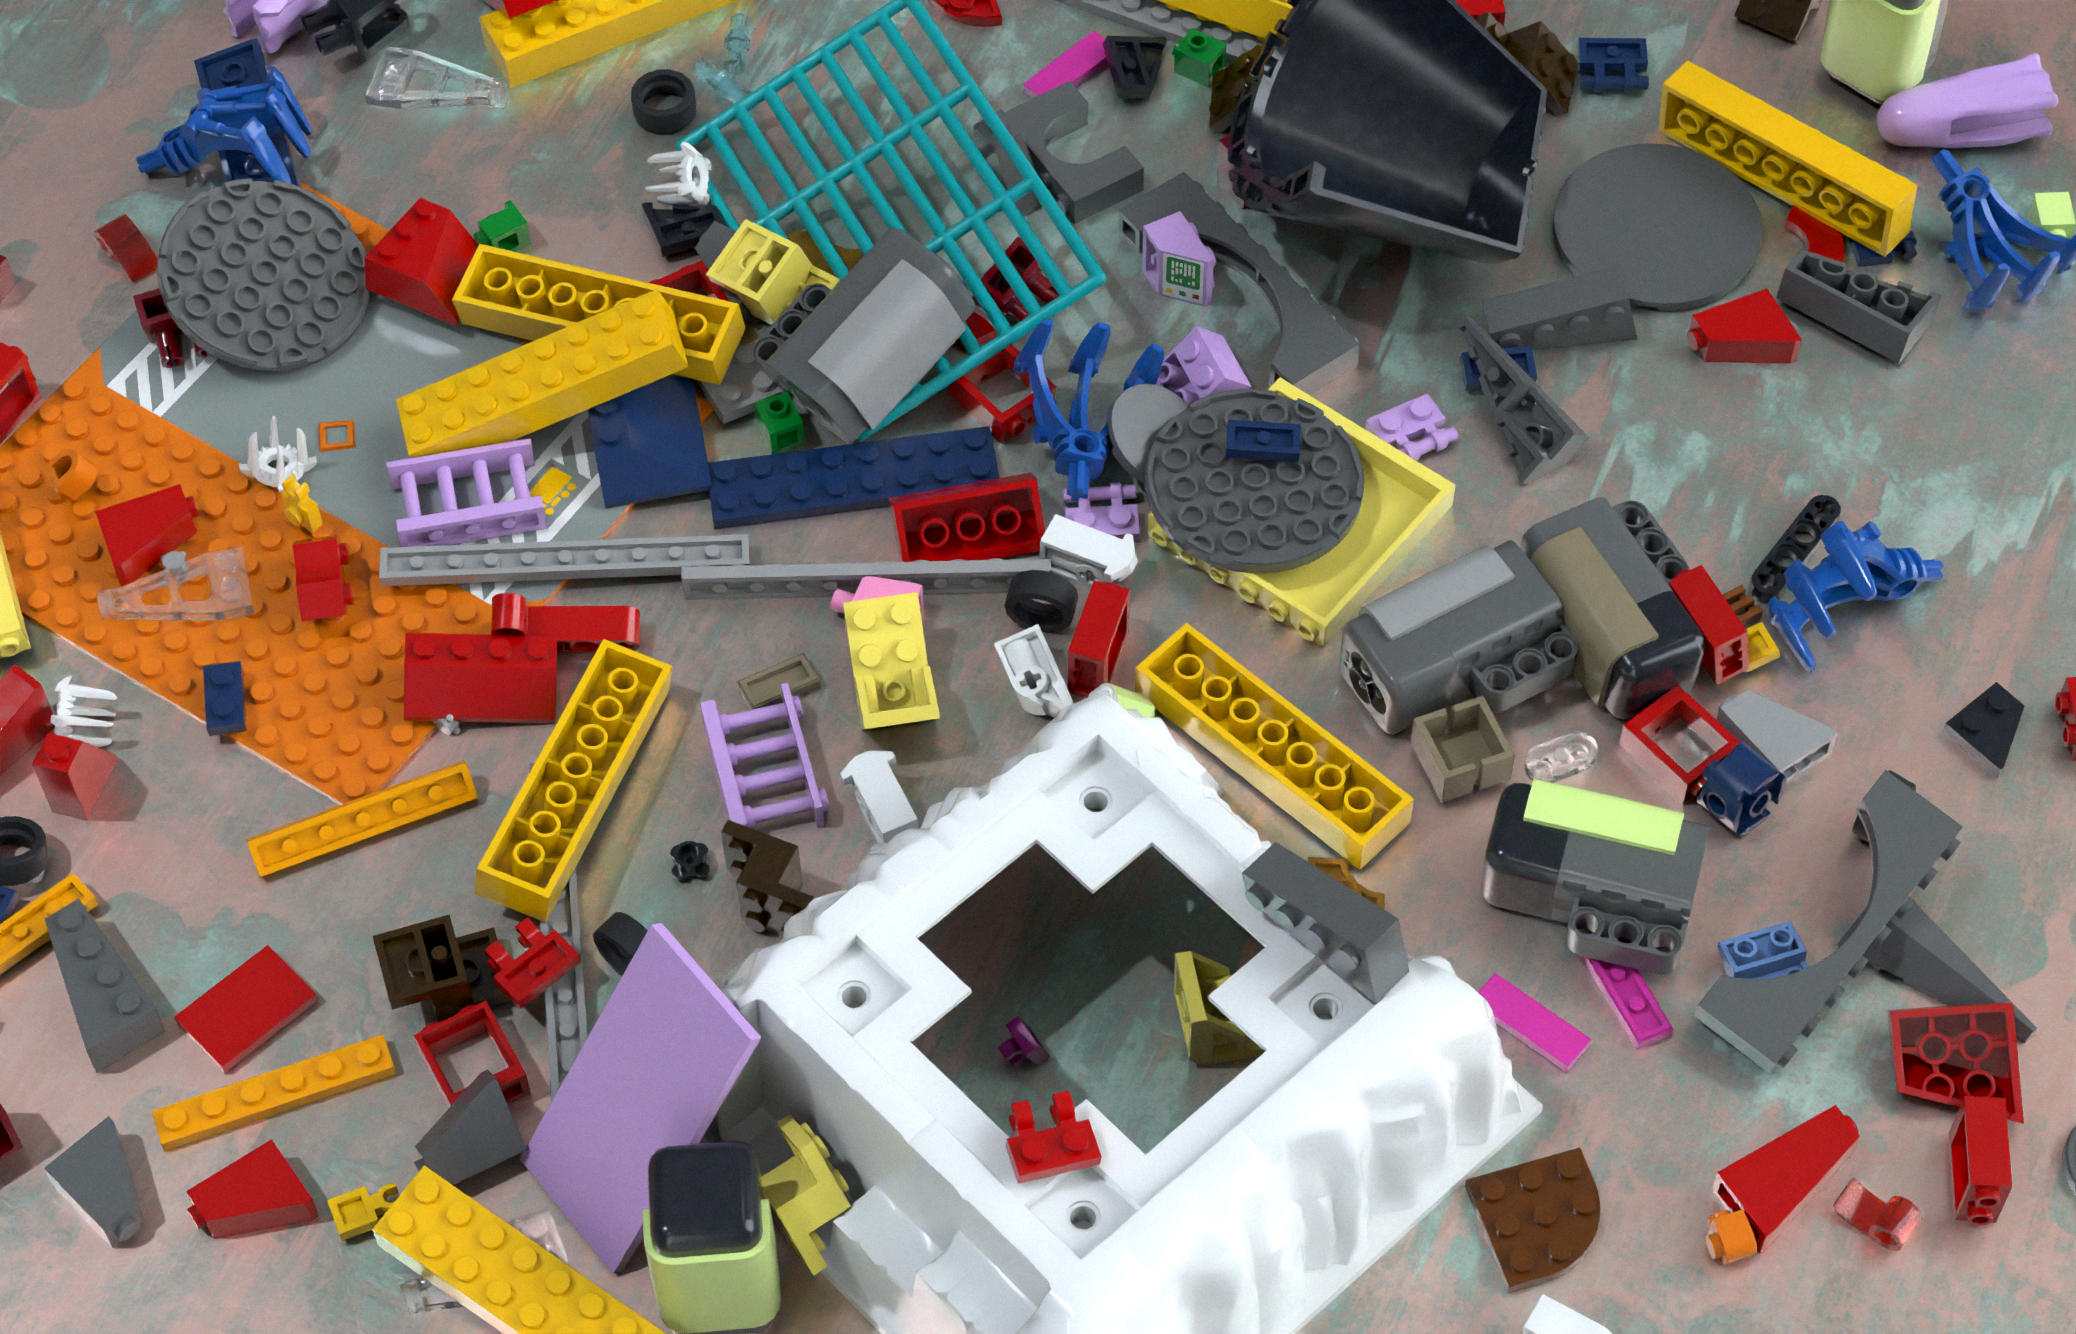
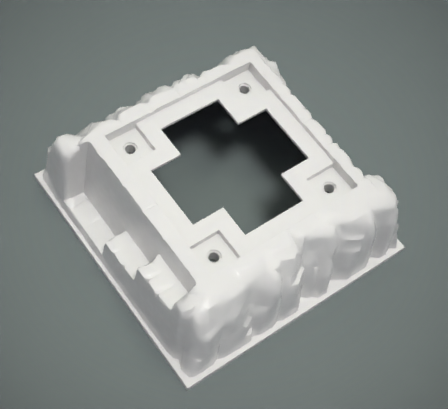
[699,683,1543,1334]

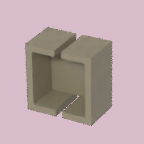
[1410,696,1515,803]

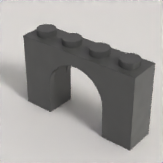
[1005,81,1144,224]

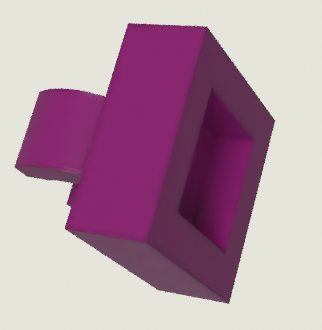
[998,1016,1050,1067]

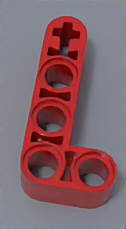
[491,593,640,653]

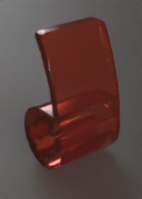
[94,214,158,282]
[1833,1178,1922,1251]

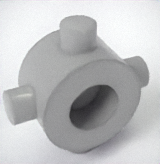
[160,551,189,578]
[433,714,461,735]

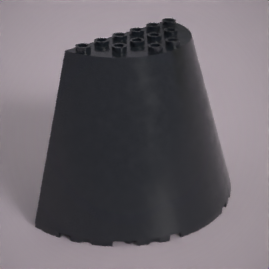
[1227,0,1547,264]

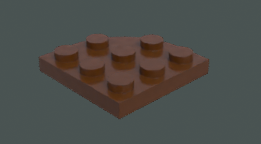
[1465,1147,1600,1293]

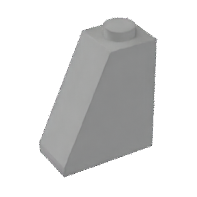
[1717,689,1837,782]

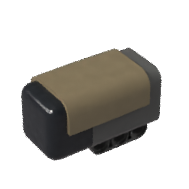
[1520,497,1707,719]

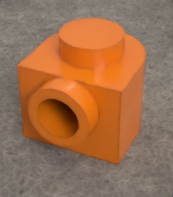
[44,449,97,501]
[1705,1209,1757,1265]

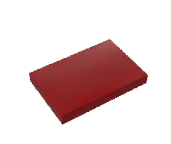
[174,945,318,1073]

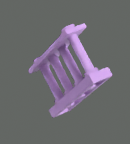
[386,438,547,547]
[700,683,829,828]

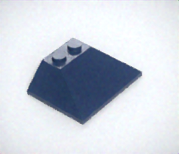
[588,374,712,509]

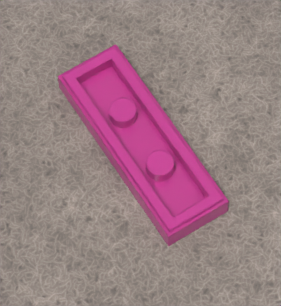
[1023,31,1108,99]
[1581,938,1673,1050]
[1478,973,1592,1073]

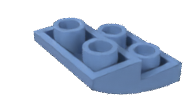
[1718,921,1809,979]

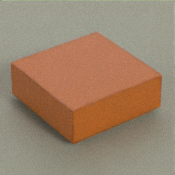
[318,420,355,452]

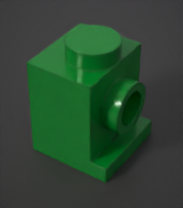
[473,200,531,252]

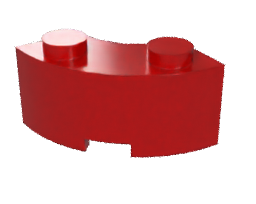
[292,535,354,622]

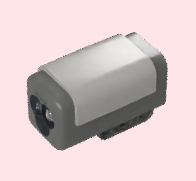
[752,227,975,445]
[1339,540,1578,734]

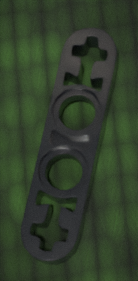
[1749,495,1841,604]

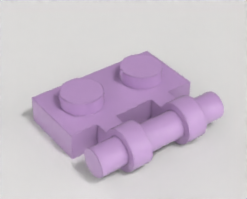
[1365,393,1458,461]
[1063,482,1140,542]

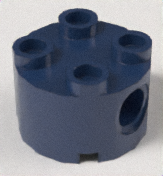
[1697,742,1787,835]

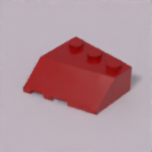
[364,198,479,326]
[1887,1002,2024,1124]

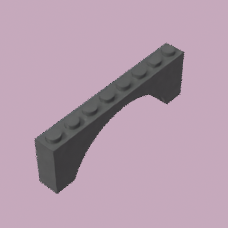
[1118,172,1359,395]
[1692,770,1963,1074]

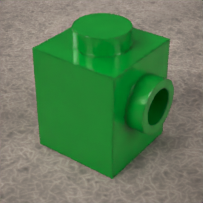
[1172,28,1227,88]
[754,391,805,454]

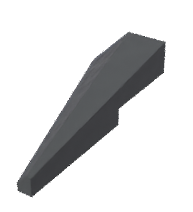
[1457,315,1589,484]
[1835,902,2037,1043]

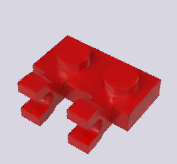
[485,917,581,1009]
[1005,1090,1102,1184]

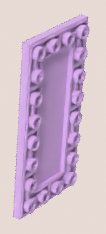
[520,923,761,1274]

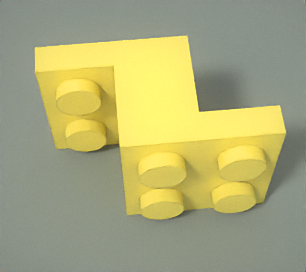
[706,219,841,325]
[761,1114,851,1276]

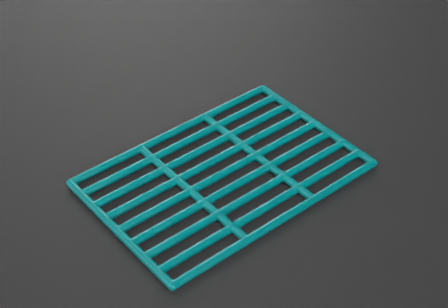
[675,0,1107,442]

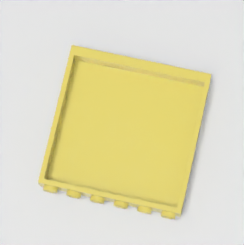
[1148,377,1455,647]

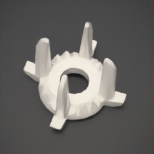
[645,142,712,206]
[239,415,317,493]
[51,675,117,747]

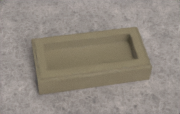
[736,653,821,710]

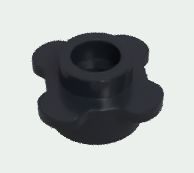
[670,841,710,879]

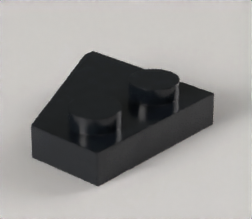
[1103,36,1167,98]
[642,202,725,257]
[1943,682,2025,778]

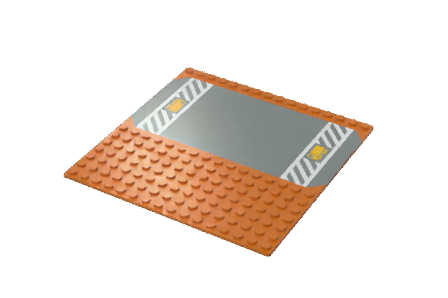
[0,182,714,805]

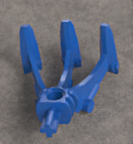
[136,66,312,184]
[1930,149,2076,312]
[1013,319,1164,502]
[1767,521,1944,673]

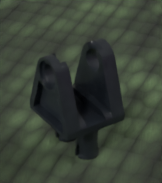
[301,0,409,64]

